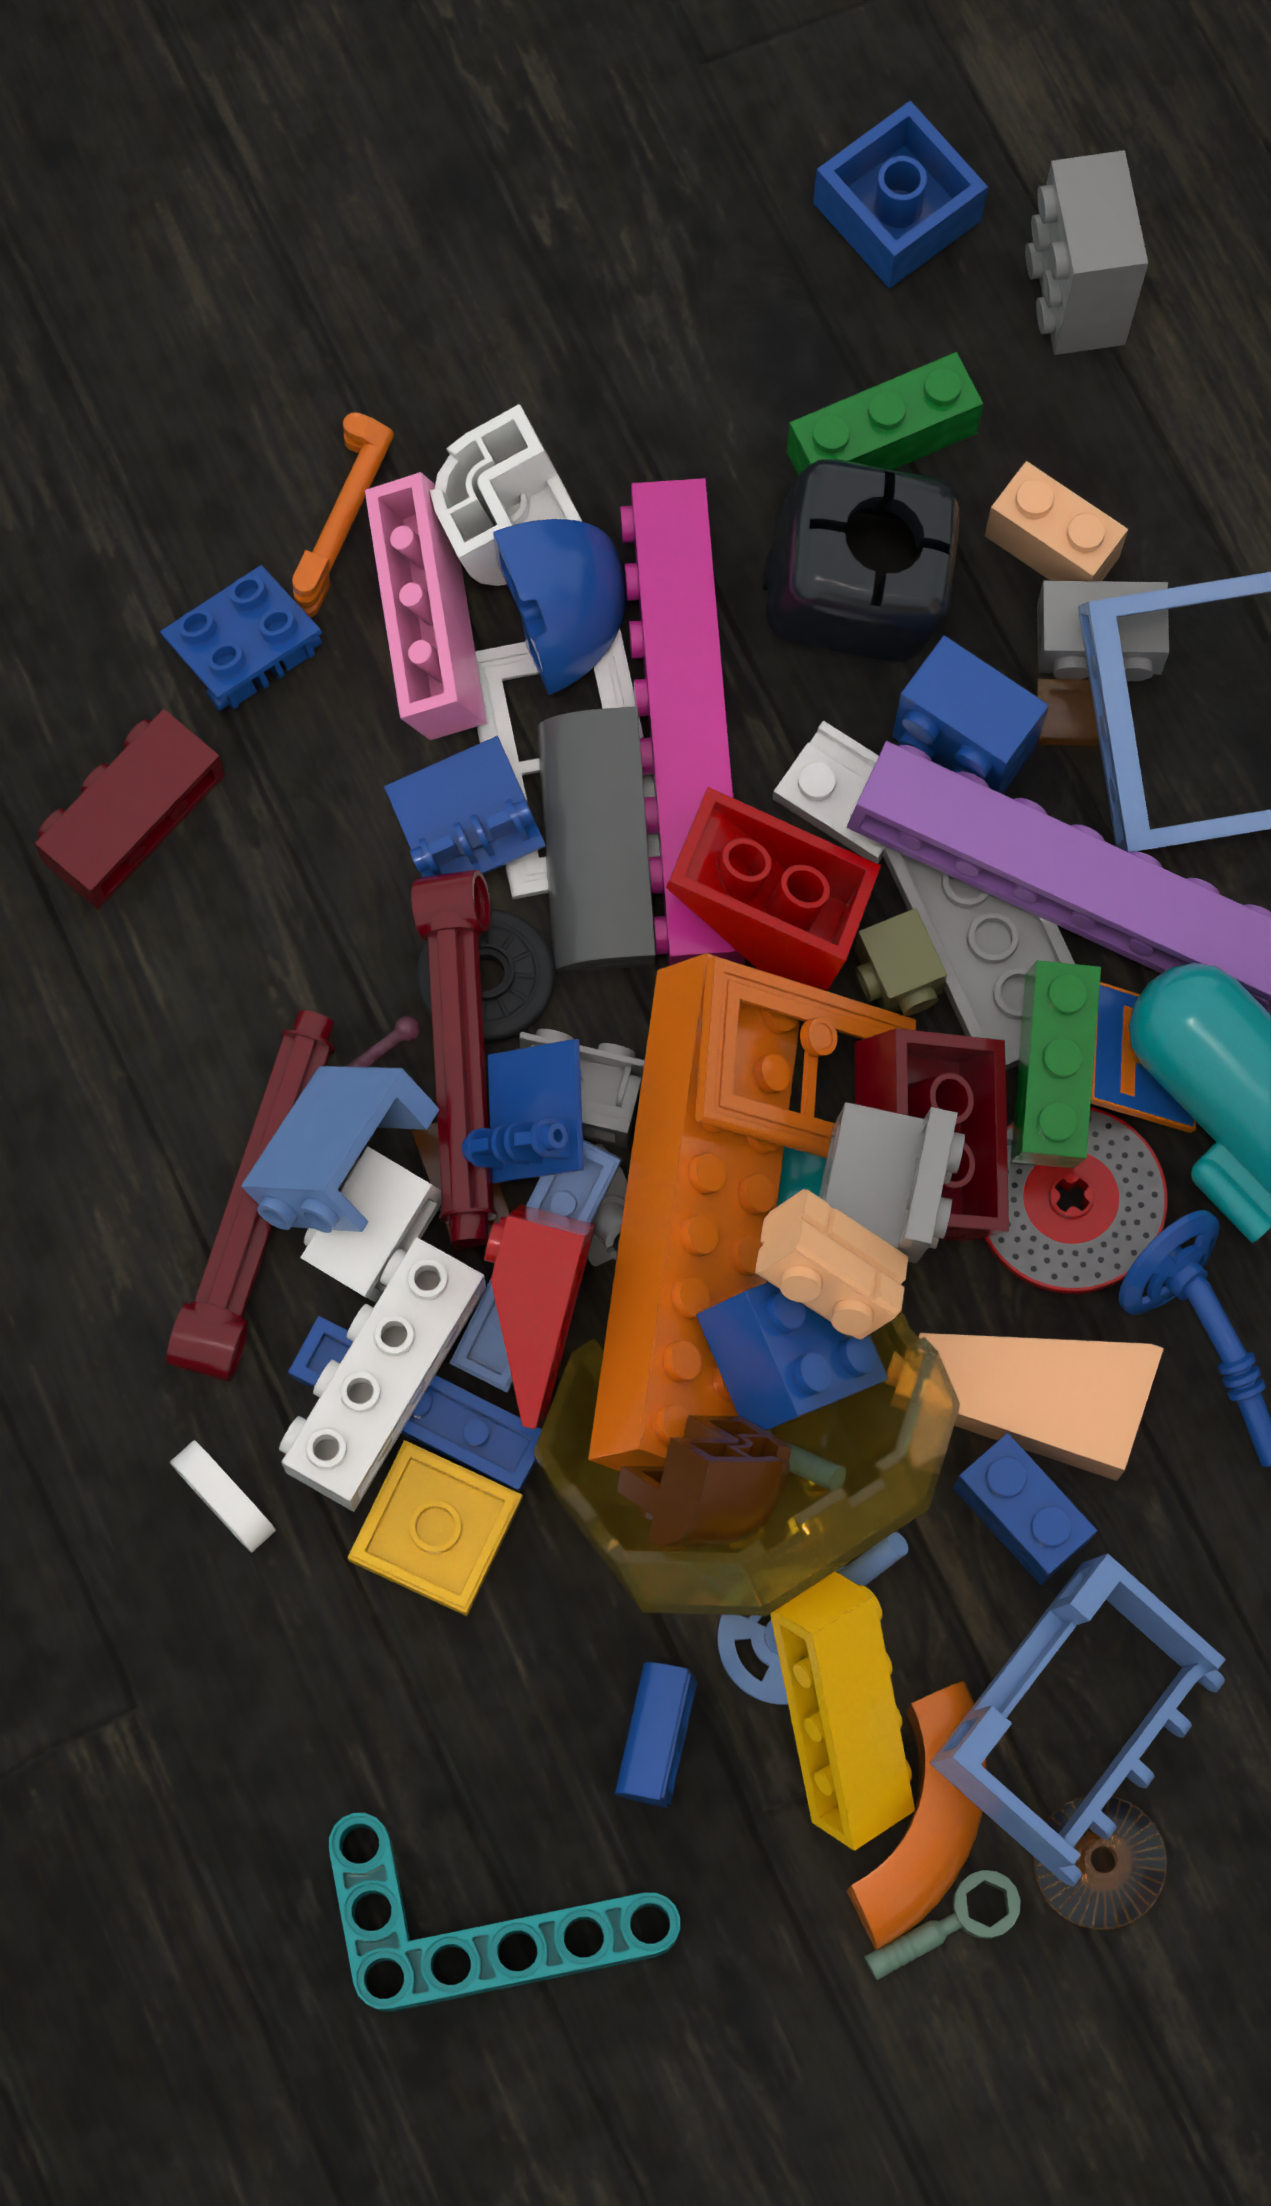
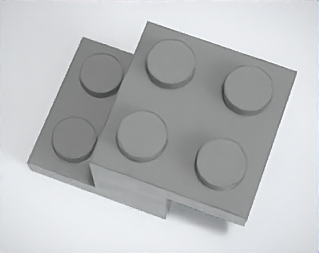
[819,1102,965,1263]

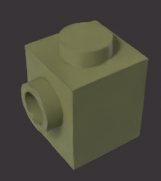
[855,908,947,1016]

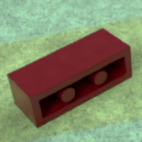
[35,708,225,910]

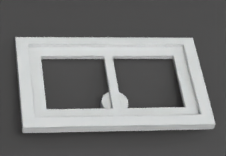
[475,629,660,899]

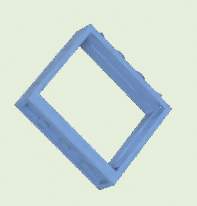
[1078,572,1271,852]

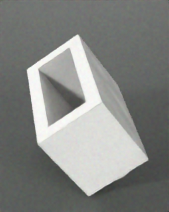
[300,1147,442,1303]

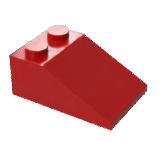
[666,787,881,991]
[484,1205,596,1429]

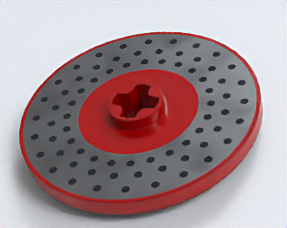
[984,1107,1167,1294]

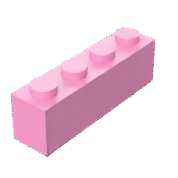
[365,472,487,740]

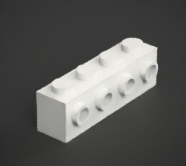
[279,1237,486,1512]

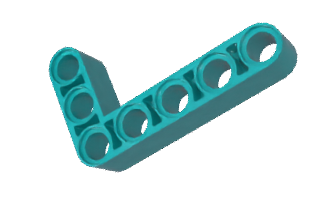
[329,1813,680,2012]

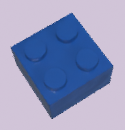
[813,100,988,289]
[892,636,1049,794]
[696,1282,889,1431]

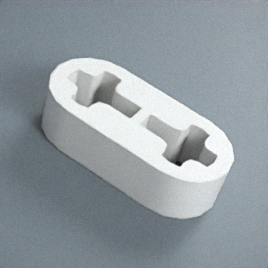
[170,1440,276,1553]

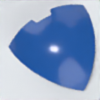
[493,519,626,695]

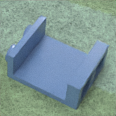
[241,1066,440,1233]

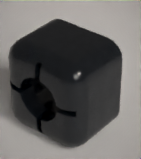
[762,459,961,661]

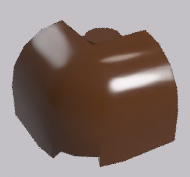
[616,1415,792,1546]

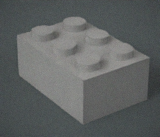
[1025,150,1148,355]

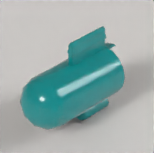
[1129,962,1271,1243]

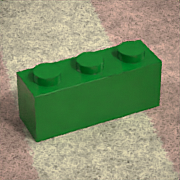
[787,352,983,476]
[1011,960,1101,1168]

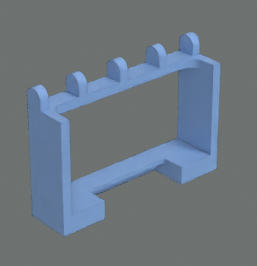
[929,1553,1226,1886]

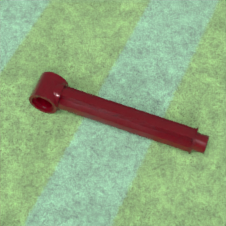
[411,869,498,1247]
[166,1010,336,1382]

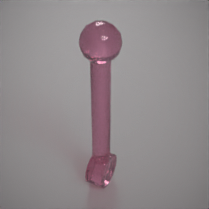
[346,1016,420,1067]

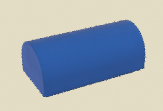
[615,1662,698,1808]

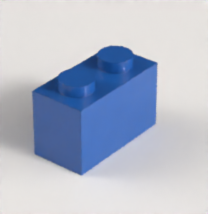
[953,1433,1097,1585]

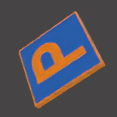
[1091,982,1196,1133]

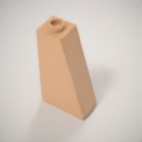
[889,1333,1164,1481]

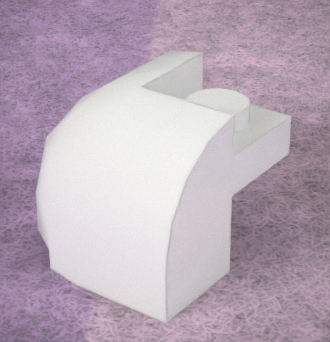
[430,404,582,586]

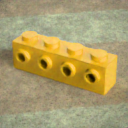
[769,1570,915,1851]

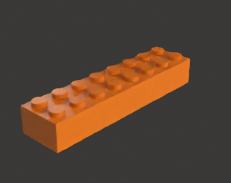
[588,953,800,1471]

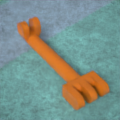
[292,412,394,618]

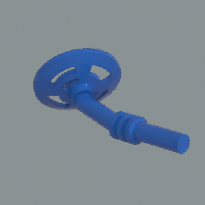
[1118,1210,1271,1467]

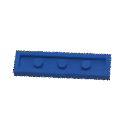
[288,1316,549,1493]

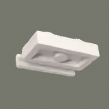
[773,721,887,864]

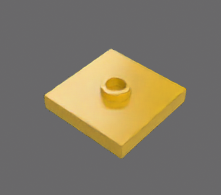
[348,1440,523,1616]

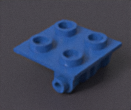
[160,565,322,711]
[384,736,546,877]
[461,1039,584,1183]

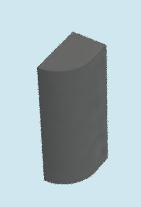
[537,706,655,973]

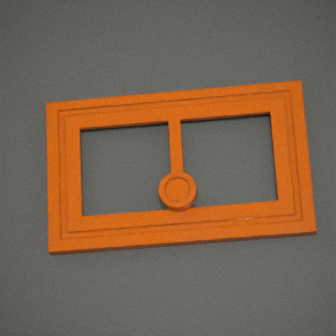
[695,956,916,1159]

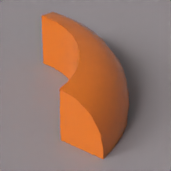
[846,1681,986,1950]

